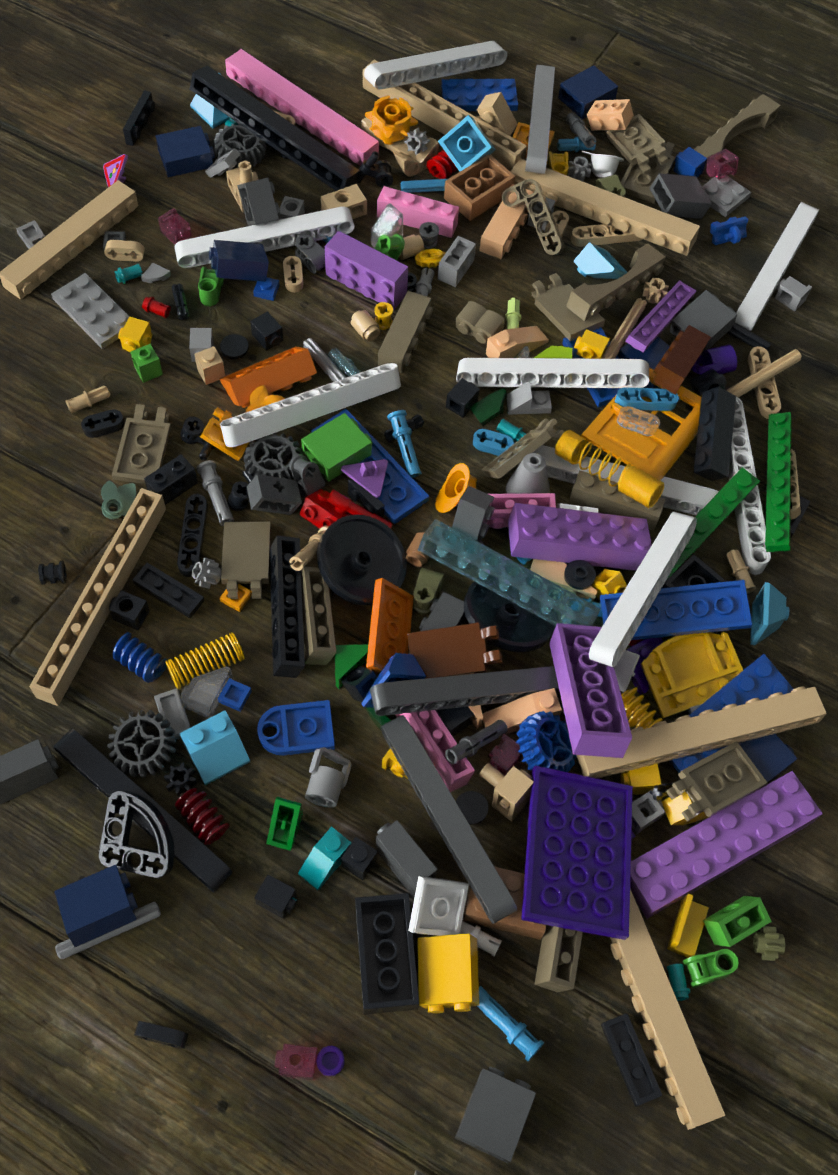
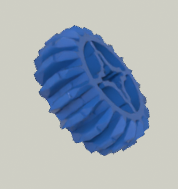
[516,711,577,772]

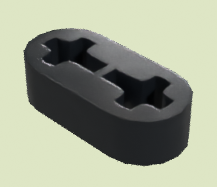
[81,409,125,438]
[134,1021,189,1049]

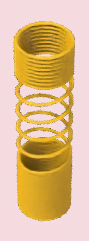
[555,430,664,508]

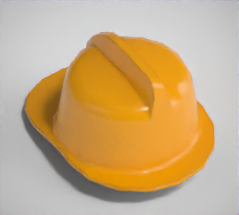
[435,463,477,513]

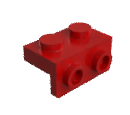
[300,489,352,529]

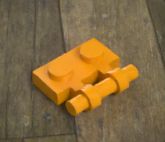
[200,407,250,461]

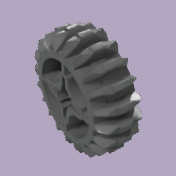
[214,123,266,169]
[244,432,303,480]
[107,709,177,778]

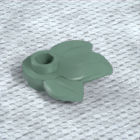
[101,480,136,519]

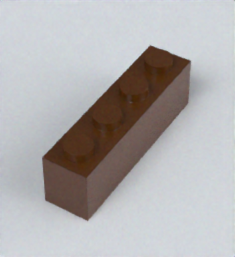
[653,325,711,395]

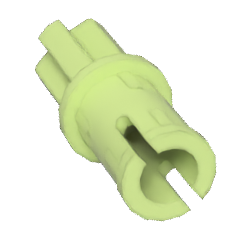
[505,297,521,329]

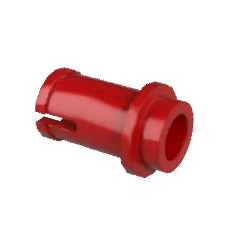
[142,296,171,318]

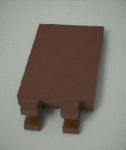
[407,623,503,679]

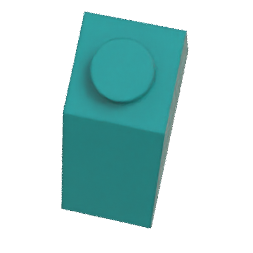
[298,826,351,891]

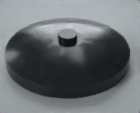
[317,515,407,606]
[464,573,557,652]

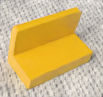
[667,893,709,958]

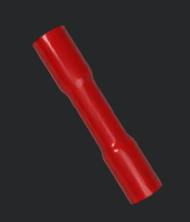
[327,489,392,529]

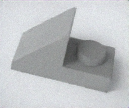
[506,382,552,415]

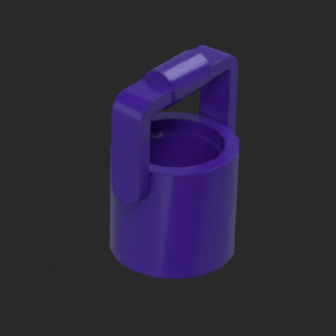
[691,345,737,374]

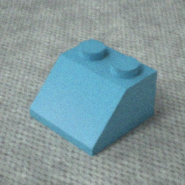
[438,115,496,171]
[180,711,250,785]

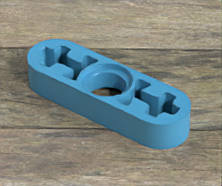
[615,387,679,411]

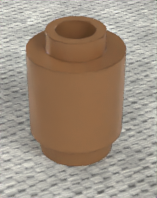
[406,532,436,567]

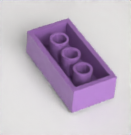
[325,231,408,310]

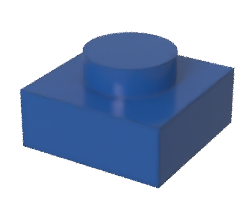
[253,278,280,301]
[218,678,252,712]

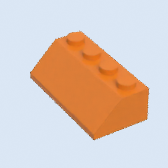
[219,346,317,408]

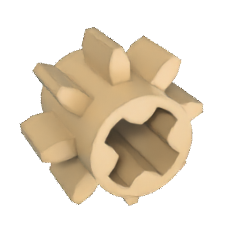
[642,278,669,304]

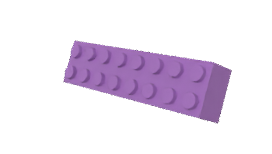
[630,771,823,919]

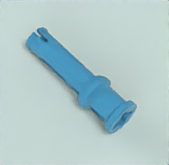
[387,410,422,478]
[478,986,544,1062]

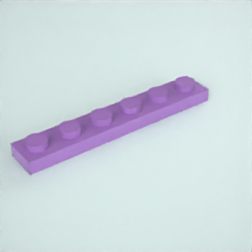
[625,281,696,353]

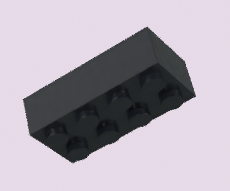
[355,893,419,1015]

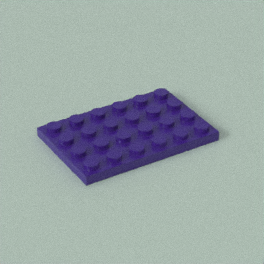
[521,766,633,940]

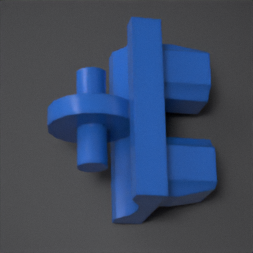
[710,217,748,245]

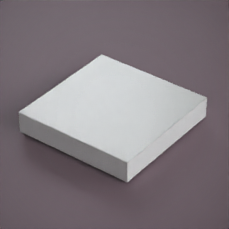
[408,876,469,936]

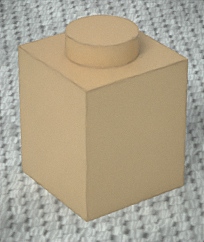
[194,346,225,385]

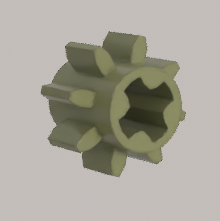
[753,926,785,961]

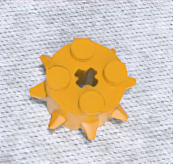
[365,96,418,145]

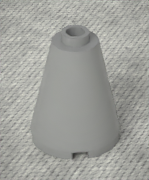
[506,453,550,494]

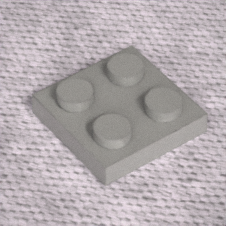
[702,171,751,217]

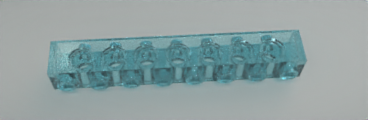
[418,519,601,626]

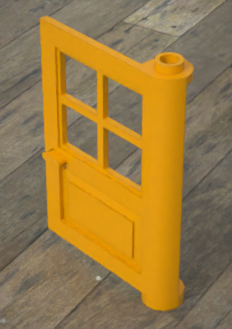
[581,368,701,481]

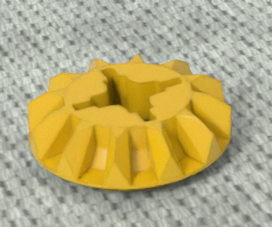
[415,249,445,268]

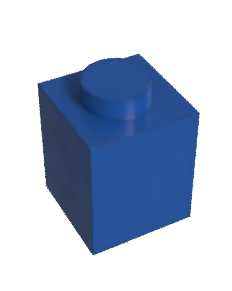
[673,147,707,177]

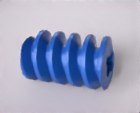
[113,632,168,683]

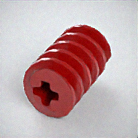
[426,149,458,179]

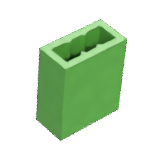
[301,413,372,482]

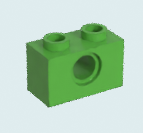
[703,896,772,947]

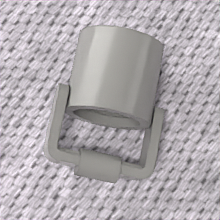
[305,747,351,807]

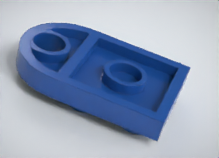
[257,700,335,756]

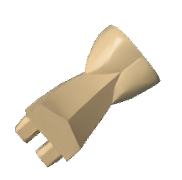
[361,117,439,177]

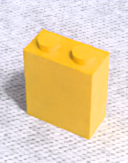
[418,933,479,1013]

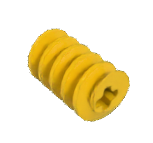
[621,687,663,729]

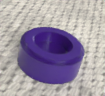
[316,1046,345,1077]

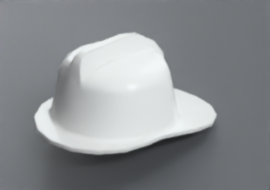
[582,151,624,178]

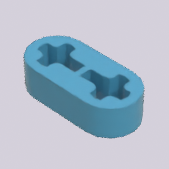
[473,429,514,456]

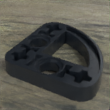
[99,791,174,878]

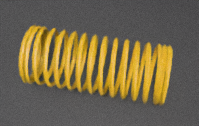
[165,632,245,689]

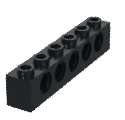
[270,535,305,678]

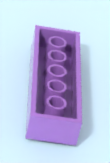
[508,503,652,571]
[549,623,632,758]

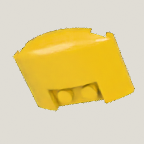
[641,632,743,718]

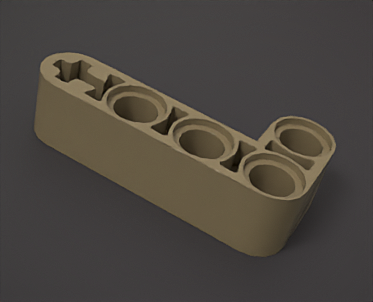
[502,179,564,256]

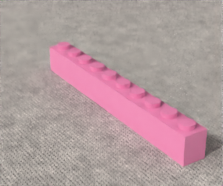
[225,49,379,166]

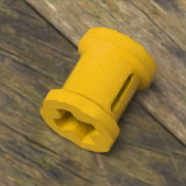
[374,302,393,330]

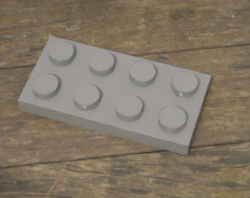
[51,273,130,349]

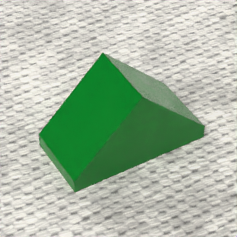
[335,644,369,689]
[266,797,303,851]

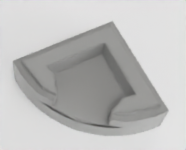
[141,263,171,283]

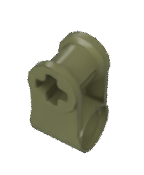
[596,174,626,197]
[413,568,445,615]

